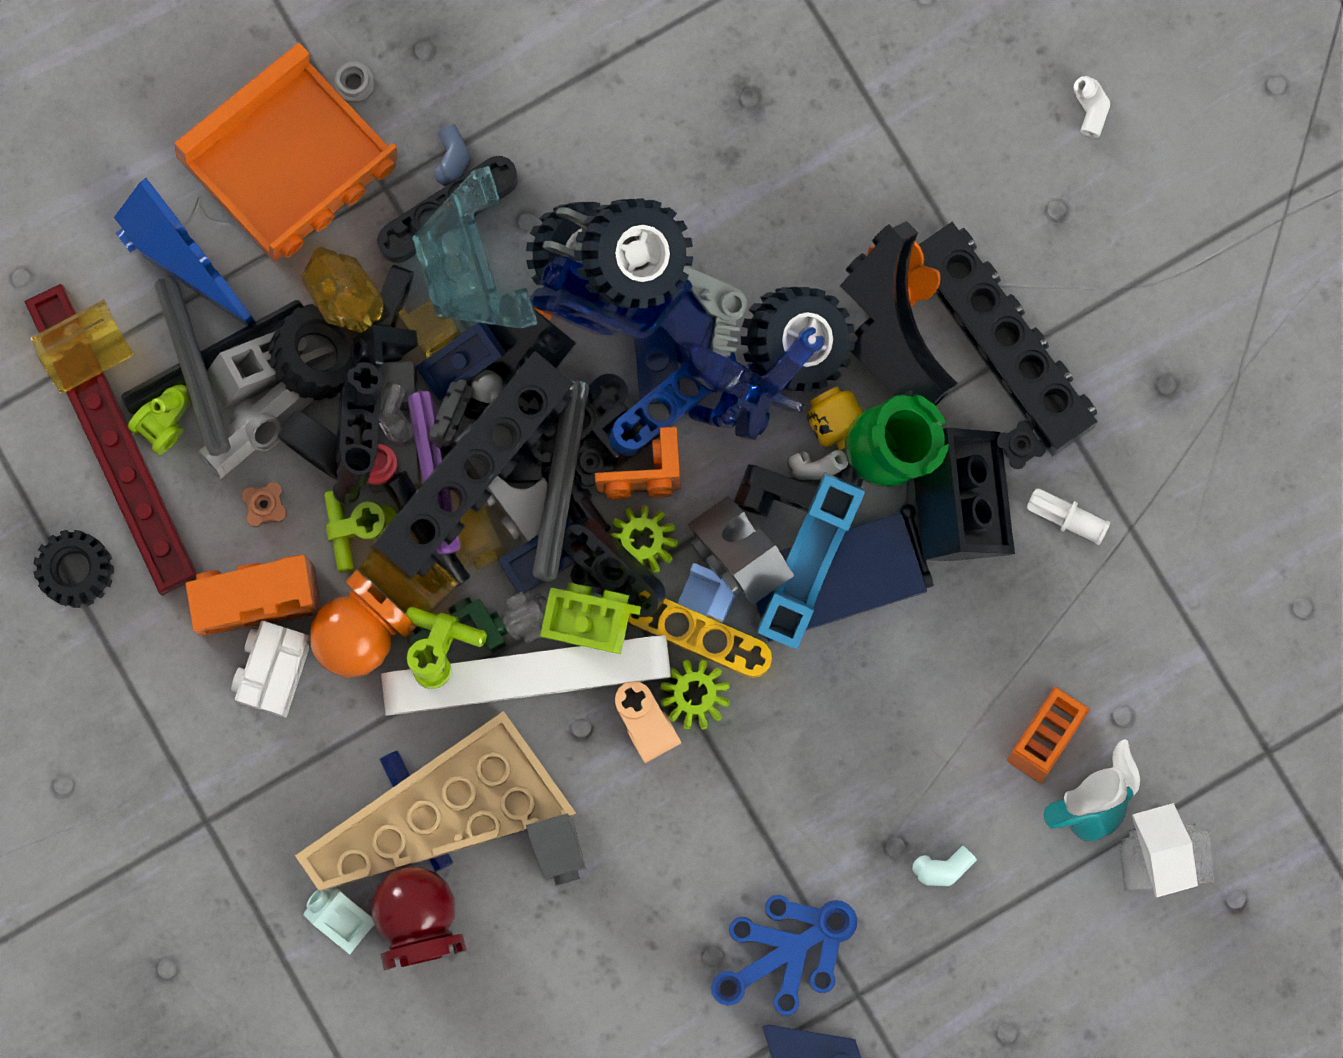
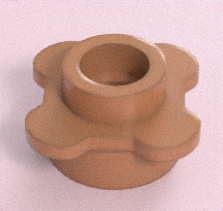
[241,482,287,527]

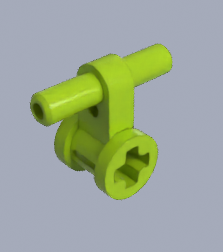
[128,384,191,456]
[324,490,398,573]
[405,606,487,689]

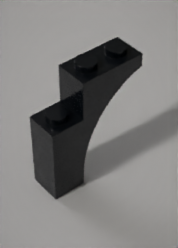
[840,221,958,406]

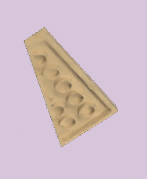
[295,711,576,892]

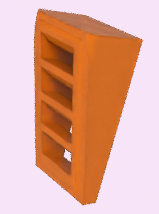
[1007,687,1090,783]

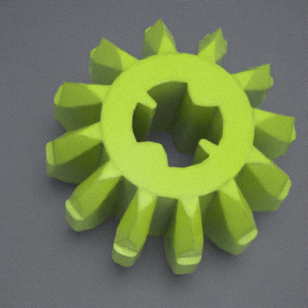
[610,505,678,574]
[660,660,730,730]

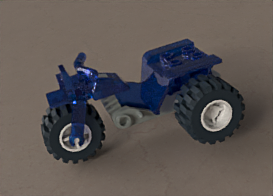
[523,198,855,440]

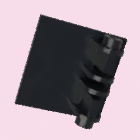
[486,291,576,403]

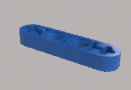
[608,347,737,457]

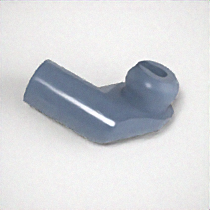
[434,124,470,186]

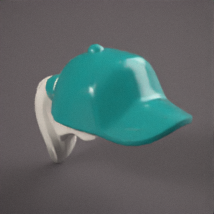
[1044,739,1140,841]

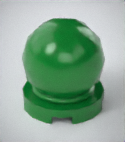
[845,395,949,487]

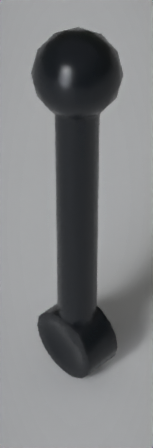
[900,504,934,588]

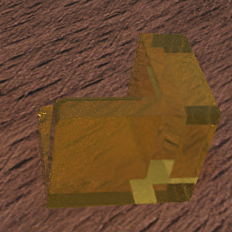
[398,298,461,359]

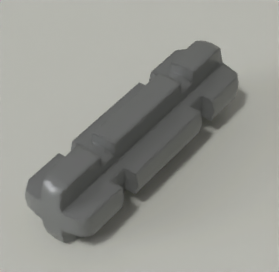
[429,379,473,448]

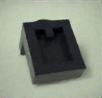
[351,325,418,369]

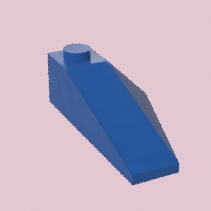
[114,178,255,326]

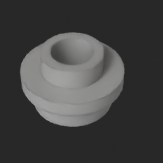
[333,61,374,102]

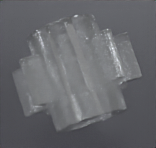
[502,590,548,644]

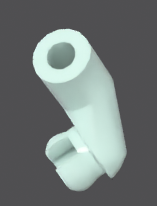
[912,845,977,886]

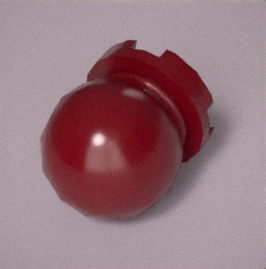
[372,866,467,971]

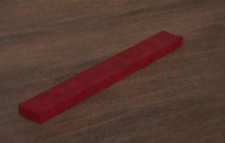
[24,284,197,596]

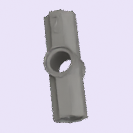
[198,381,314,480]

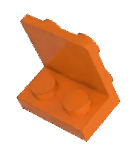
[595,427,681,500]

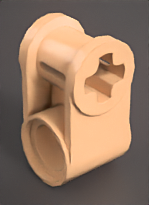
[615,681,681,764]

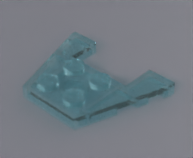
[412,166,538,329]

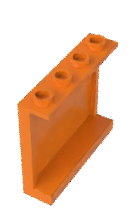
[174,42,397,262]

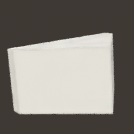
[1132,803,1198,897]

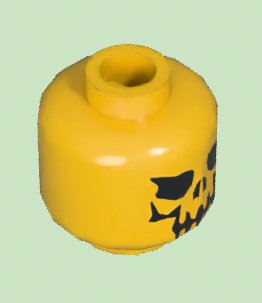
[806,386,863,451]

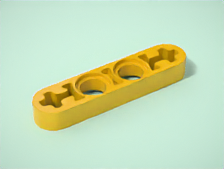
[628,590,772,678]

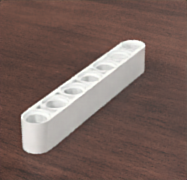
[381,635,671,716]

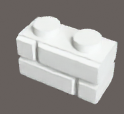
[231,620,311,718]

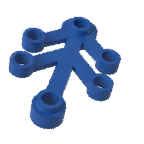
[711,895,857,1015]

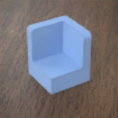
[678,563,735,624]

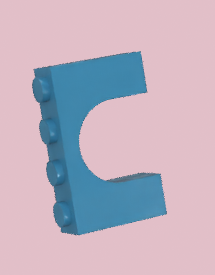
[758,472,865,650]

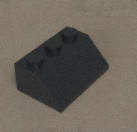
[914,428,1015,561]

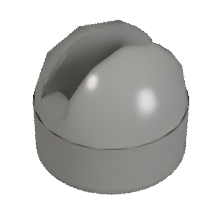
[471,370,503,403]

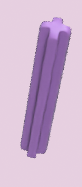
[408,391,461,554]

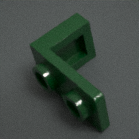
[407,597,509,654]

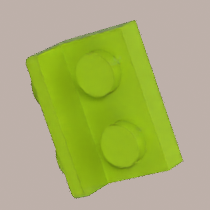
[540,582,641,654]

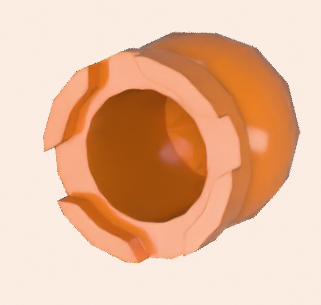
[310,570,417,678]

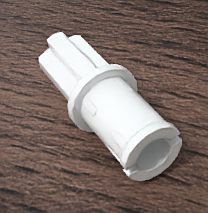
[1027,488,1111,546]

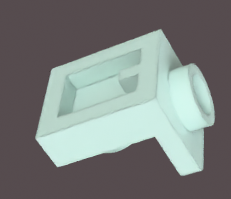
[303,887,375,954]

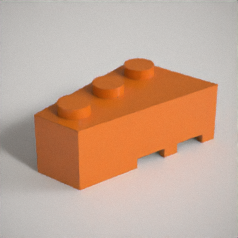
[185,554,321,636]

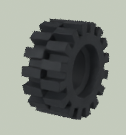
[33,530,114,608]

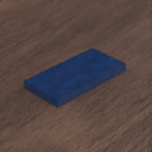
[756,513,927,643]

